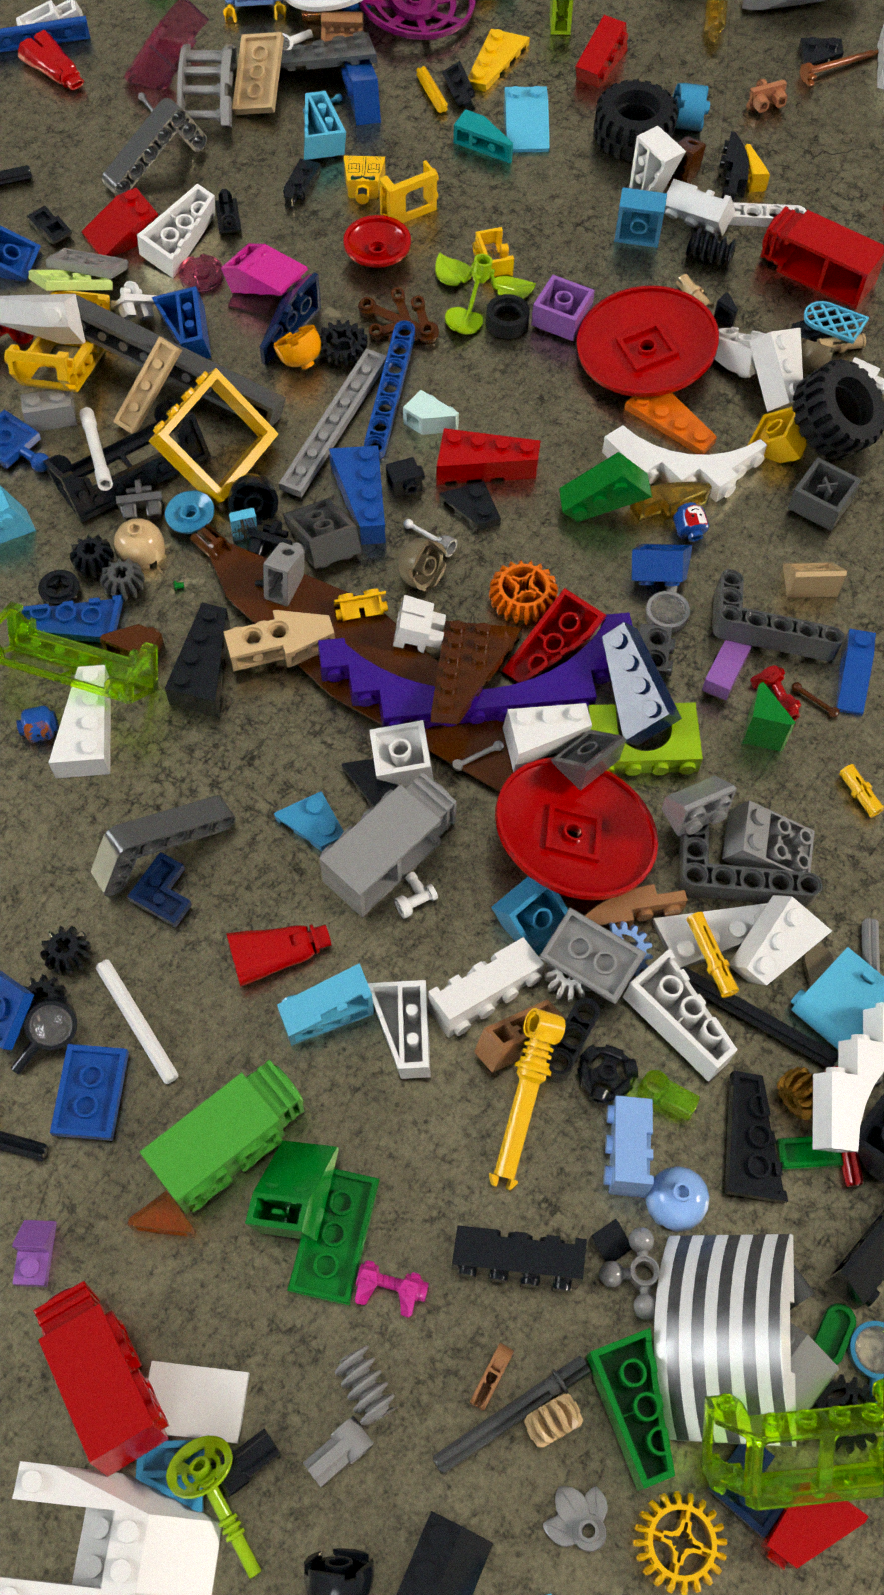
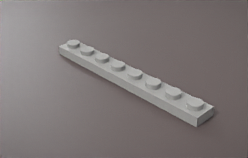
[279,349,387,498]

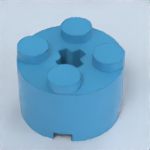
[673,83,710,132]

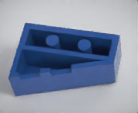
[341,59,381,126]
[152,286,211,359]

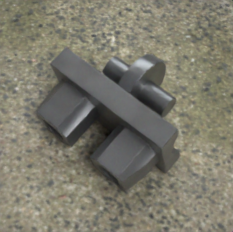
[116,479,165,521]

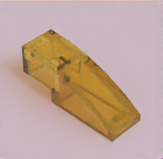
[630,482,712,522]

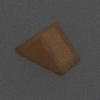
[128,1190,196,1238]

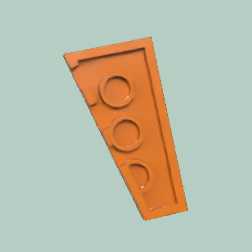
[625,393,717,455]

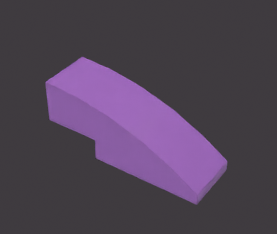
[702,640,752,700]

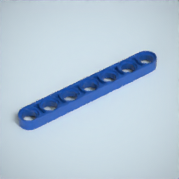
[364,320,415,459]

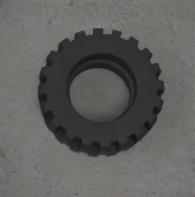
[593,79,678,162]
[792,359,884,460]

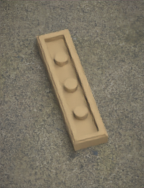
[113,336,182,434]

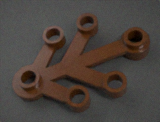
[358,287,439,349]

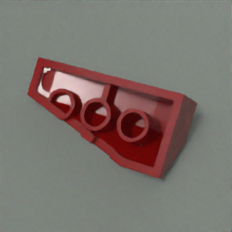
[502,588,606,683]

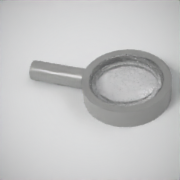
[645,586,690,633]

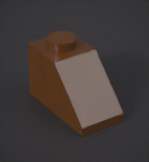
[100,624,165,671]

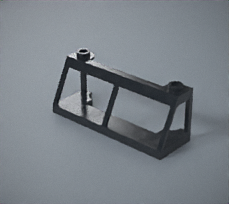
[43,397,211,522]

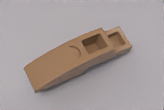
[585,884,688,935]

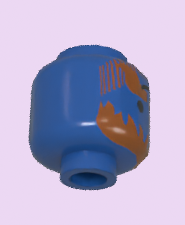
[16,705,59,743]

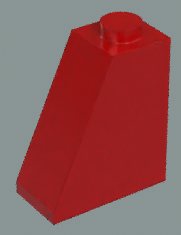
[760,1472,869,1570]

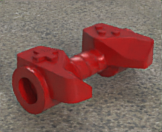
[750,665,801,721]

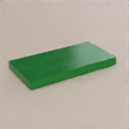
[287,1168,380,1307]

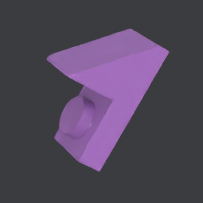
[12,1220,57,1287]

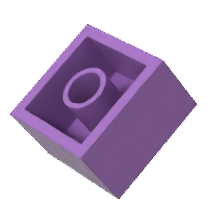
[531,275,595,341]

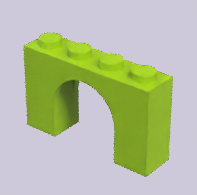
[588,702,703,776]

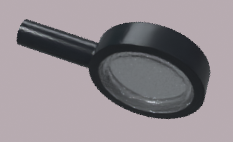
[11,997,78,1074]

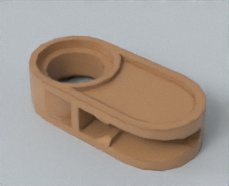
[469,1342,514,1411]

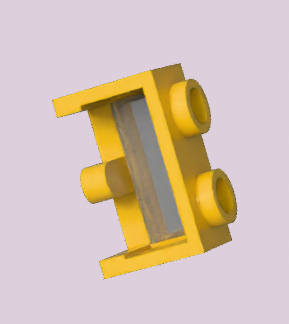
[472,227,514,278]

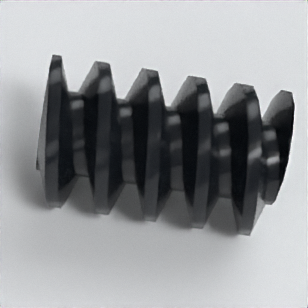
[686,228,736,269]

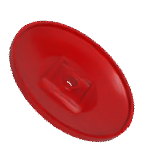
[577,286,719,397]
[495,757,658,900]

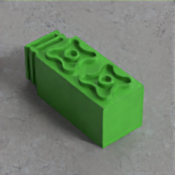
[140,1060,304,1214]

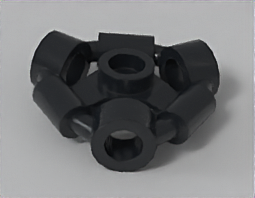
[577,1044,638,1105]

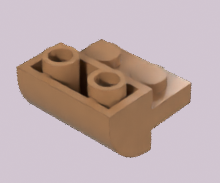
[321,11,364,42]

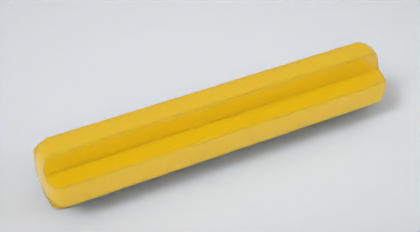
[416,66,448,113]

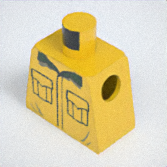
[344,156,386,204]

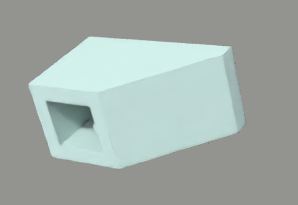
[403,390,459,435]

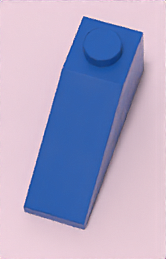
[836,629,876,716]

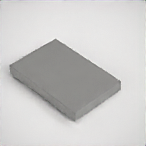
[46,248,129,279]
[539,908,646,1005]

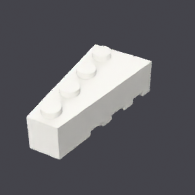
[137,183,215,279]
[49,665,111,778]
[428,937,544,1038]

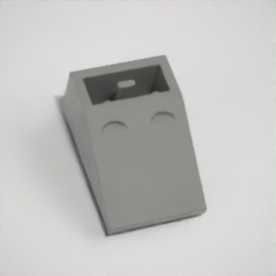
[722,800,815,873]

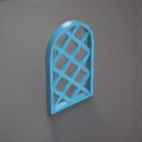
[803,301,869,344]

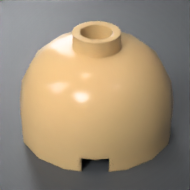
[114,518,165,570]

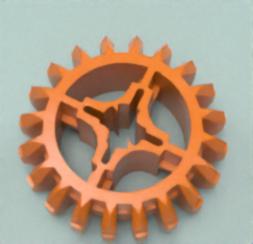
[489,560,558,625]

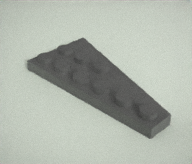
[280,31,378,71]

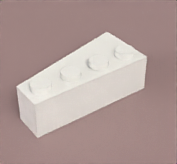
[623,948,737,1082]

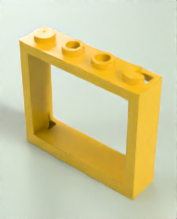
[149,368,278,505]

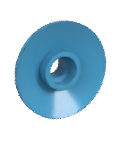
[165,490,214,534]

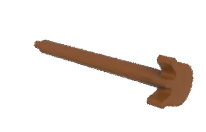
[799,50,878,87]

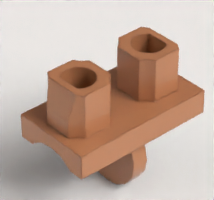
[746,79,788,113]

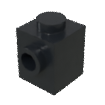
[386,457,425,499]

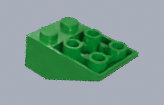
[245,1140,339,1241]

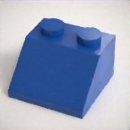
[632,544,692,586]

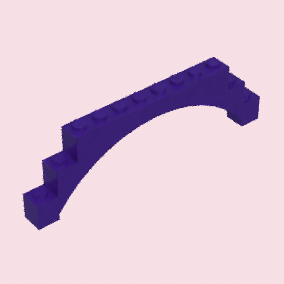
[318,612,633,729]

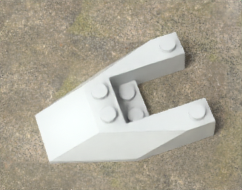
[0,1461,222,1595]

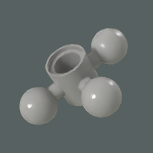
[599,1227,660,1320]

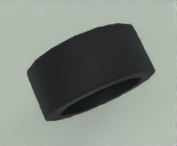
[486,294,530,339]

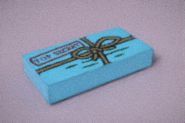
[229,508,257,542]

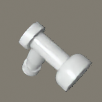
[394,872,438,919]

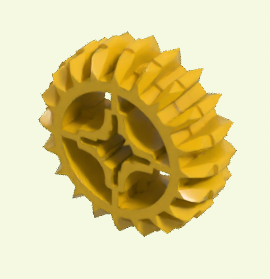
[633,1491,727,1595]

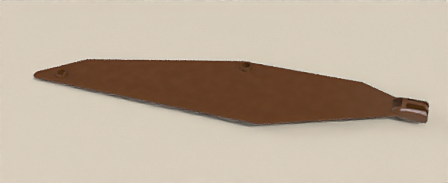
[190,523,513,792]

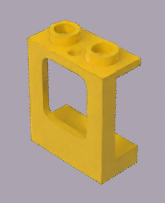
[379,160,439,223]

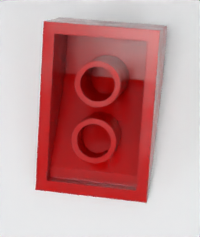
[81,187,159,257]

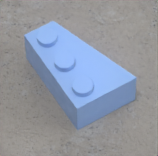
[603,1096,654,1198]

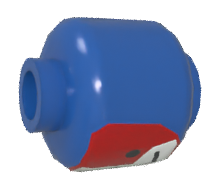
[673,502,709,542]

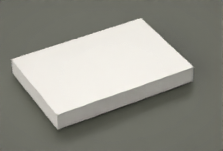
[148,1361,250,1444]

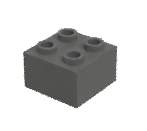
[788,457,862,531]

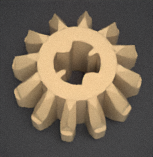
[524,1394,583,1448]

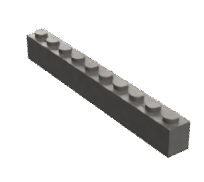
[76,295,286,426]

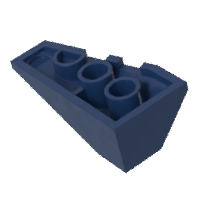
[259,272,321,365]

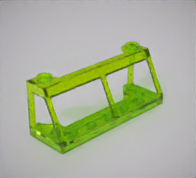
[0,601,158,704]

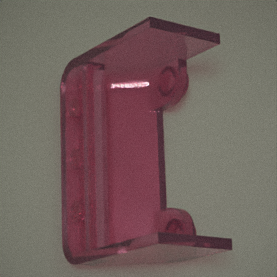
[122,0,209,91]

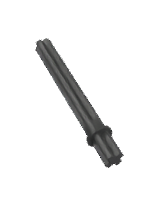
[433,1356,591,1474]

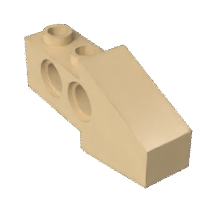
[223,610,335,672]

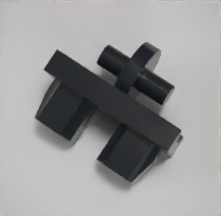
[247,520,292,556]

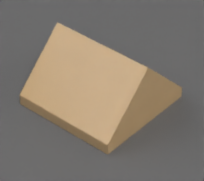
[783,562,847,598]

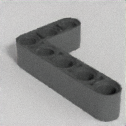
[102,98,207,196]
[712,569,845,661]
[91,795,236,897]
[679,824,823,907]

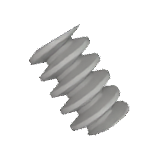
[335,1345,399,1426]

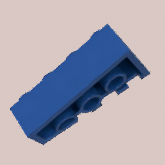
[329,445,386,545]

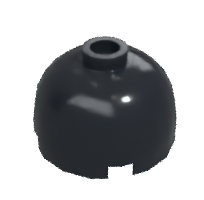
[228,474,278,525]
[304,1548,374,1595]

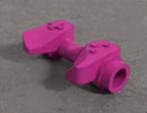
[355,1260,429,1318]

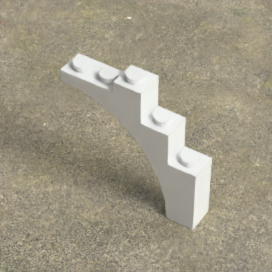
[602,425,767,502]
[813,1002,884,1153]

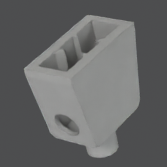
[263,542,306,607]

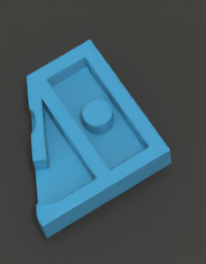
[274,791,344,851]
[135,1440,205,1512]

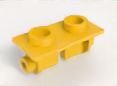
[333,589,388,622]

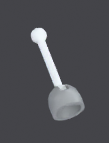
[403,519,458,557]

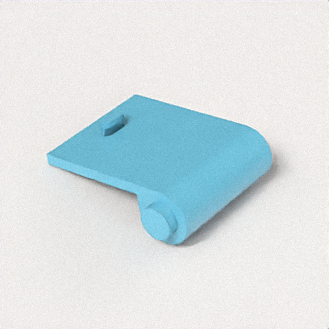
[790,947,884,1050]

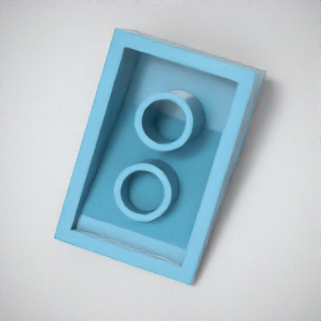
[503,86,550,153]

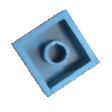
[614,187,667,248]

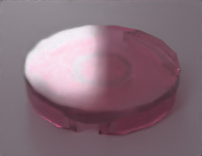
[179,254,224,293]

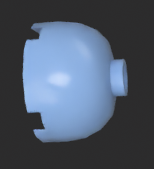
[645,1166,710,1232]

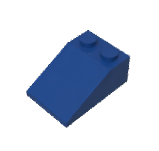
[0,225,41,282]

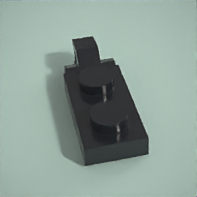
[442,61,476,111]
[283,158,321,208]

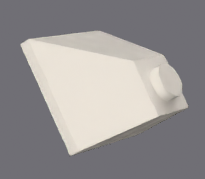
[370,720,434,787]

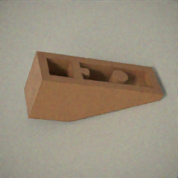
[474,999,566,1073]

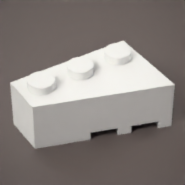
[749,328,803,412]
[729,895,832,985]
[368,980,431,1079]

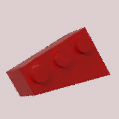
[575,15,628,88]

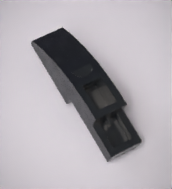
[719,131,749,202]

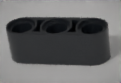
[546,998,600,1083]

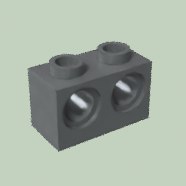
[639,623,676,682]

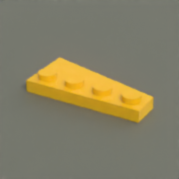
[468,29,530,92]

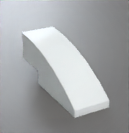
[16,0,83,26]

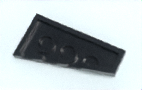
[725,1070,788,1204]

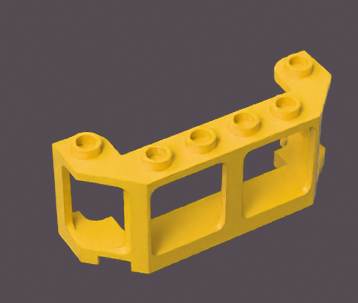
[4,290,111,392]

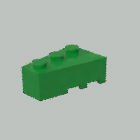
[559,452,652,522]

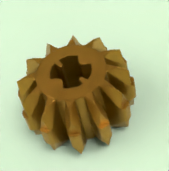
[777,1066,814,1121]

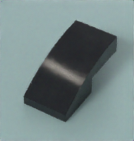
[27,206,72,244]

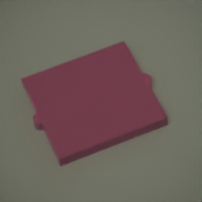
[228,293,275,316]

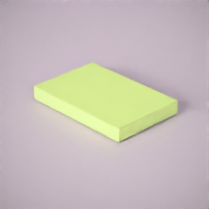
[29,270,113,291]

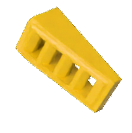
[745,144,770,192]

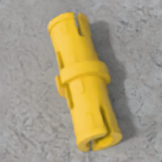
[839,764,884,818]

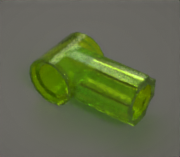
[637,1070,700,1122]

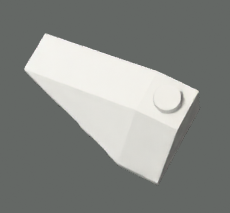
[0,294,86,344]
[715,325,765,378]

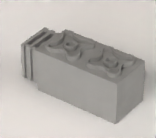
[319,772,457,918]

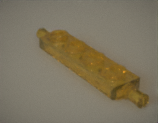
[704,0,728,42]

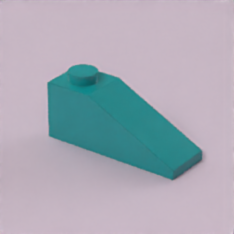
[453,109,513,164]

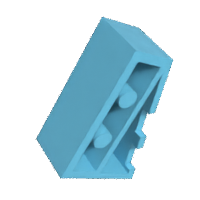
[0,486,36,544]
[277,963,374,1046]

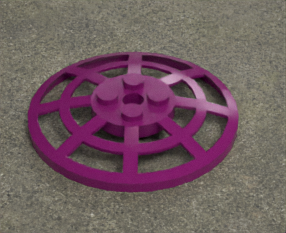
[358,0,476,40]

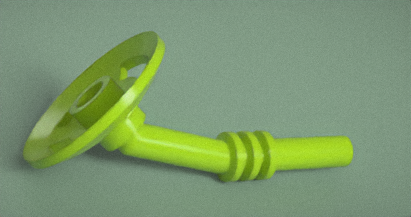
[166,1435,262,1579]

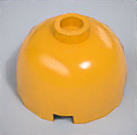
[273,324,321,370]

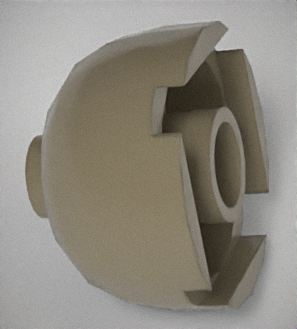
[801,338,835,376]
[397,538,446,591]

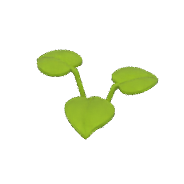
[435,252,536,335]

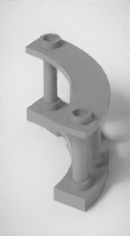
[177,44,237,128]

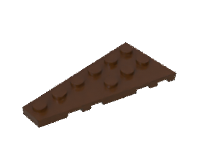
[431,620,523,724]

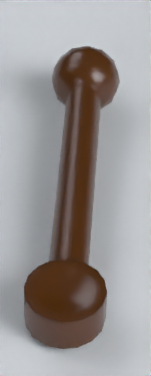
[791,682,840,718]

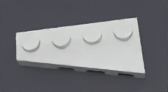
[652,903,768,969]

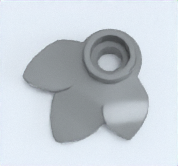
[543,1486,608,1552]

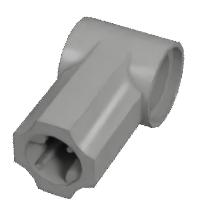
[303,1416,374,1487]

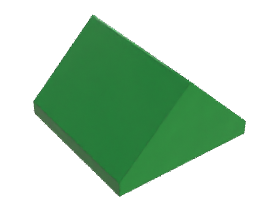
[742,682,796,752]

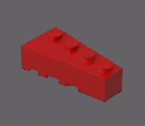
[436,428,541,485]

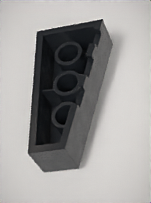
[165,602,230,718]
[451,1225,587,1293]

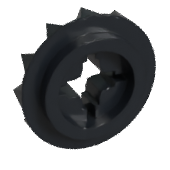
[38,570,80,606]

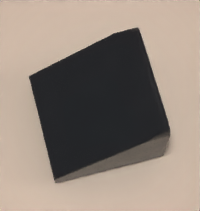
[714,292,738,328]
[589,1219,632,1263]

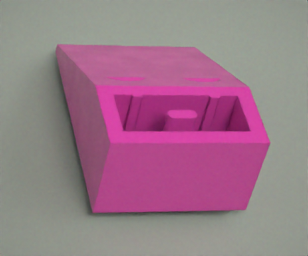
[221,243,308,296]

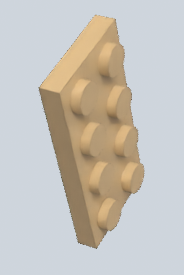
[232,32,284,115]

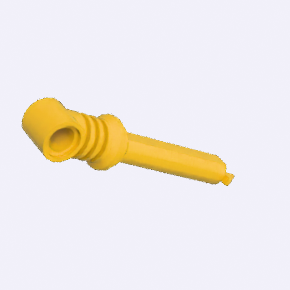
[489,1008,566,1190]

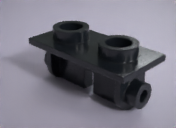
[215,189,241,234]

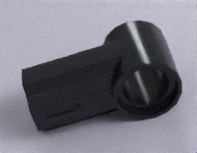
[211,1428,281,1498]

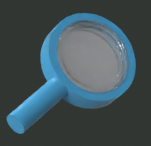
[847,1321,884,1420]

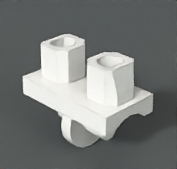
[110,281,156,321]

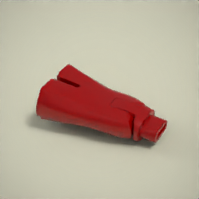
[18,30,84,90]
[226,924,332,987]

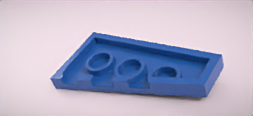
[9,595,123,643]

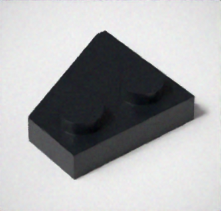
[799,37,844,65]
[439,481,501,531]
[342,759,399,808]

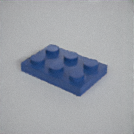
[50,1044,129,1141]

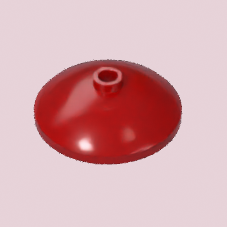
[343,215,411,268]

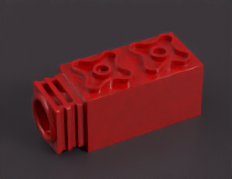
[760,206,884,309]
[33,1281,169,1477]

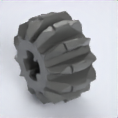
[100,558,145,602]

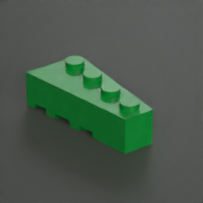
[585,1328,675,1491]

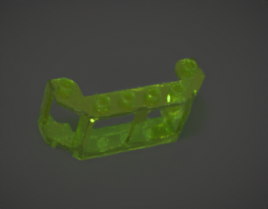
[701,1378,884,1511]

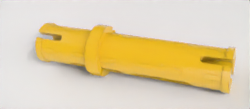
[686,912,739,998]

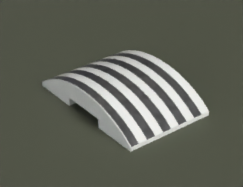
[654,1234,796,1447]

